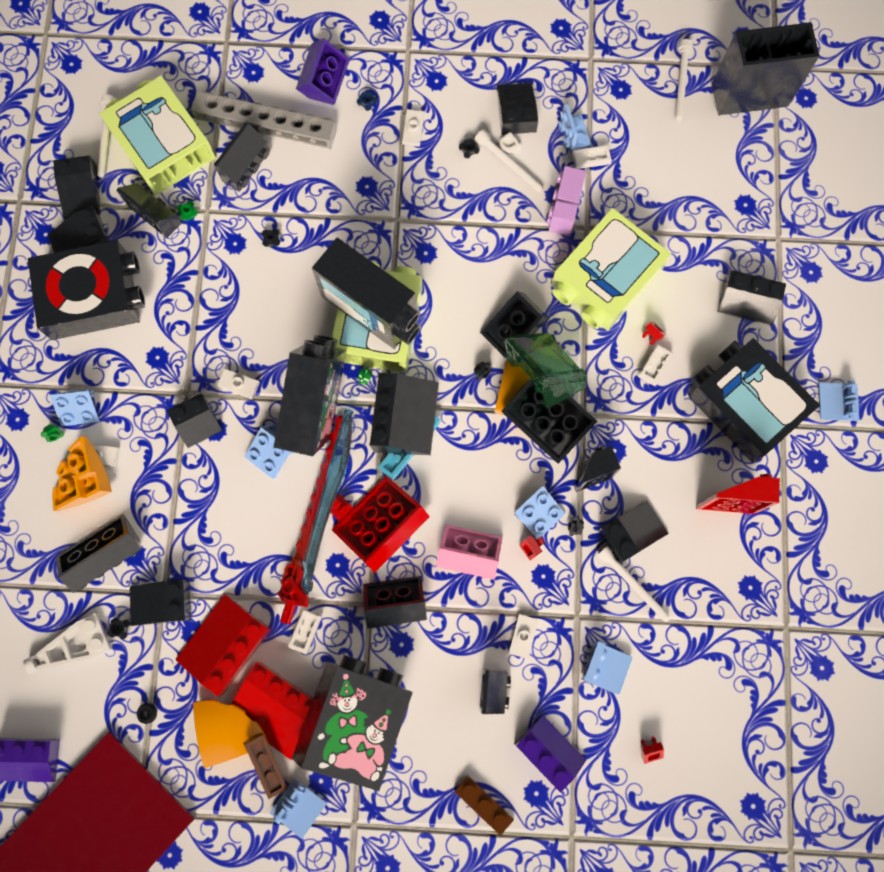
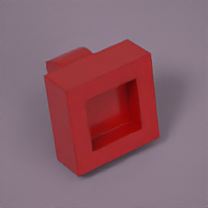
[642,321,667,345]
[326,494,353,522]
[519,535,545,561]
[641,736,664,764]

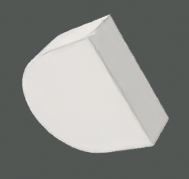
[499,132,521,154]

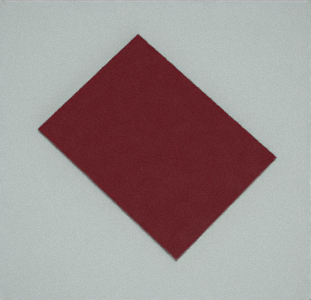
[0,732,196,872]

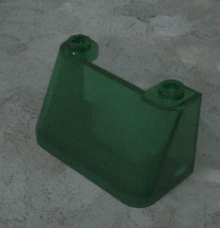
[504,332,588,408]

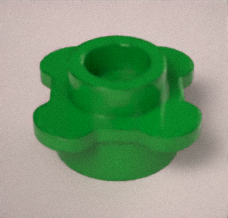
[177,200,198,221]
[357,366,373,385]
[40,424,64,442]

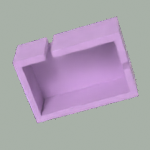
[547,166,586,237]

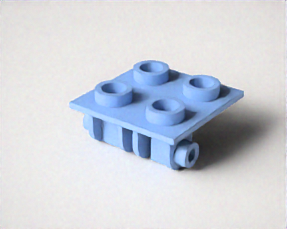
[819,381,859,421]
[49,388,100,426]
[514,486,565,539]
[269,778,327,839]

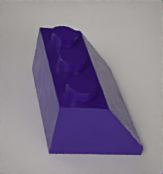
[296,38,350,105]
[514,714,587,793]
[0,738,60,782]

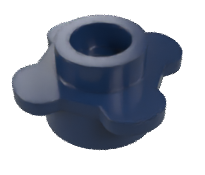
[357,91,378,111]

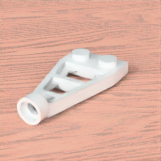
[24,613,112,674]

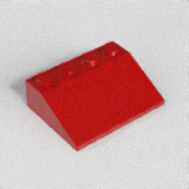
[696,474,780,514]
[332,475,430,573]
[175,594,272,697]
[231,662,313,760]

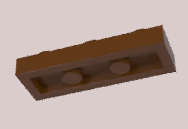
[243,732,287,799]
[454,775,514,836]

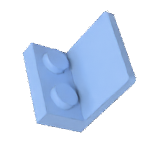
[559,103,591,154]
[245,422,294,479]
[581,641,633,695]

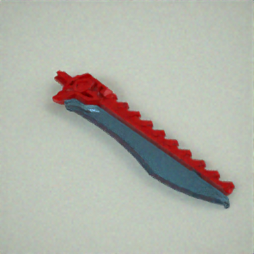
[277,408,354,625]

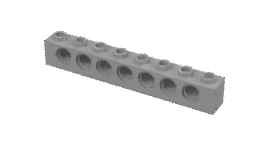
[191,91,337,149]

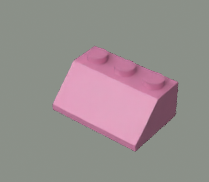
[436,524,503,579]

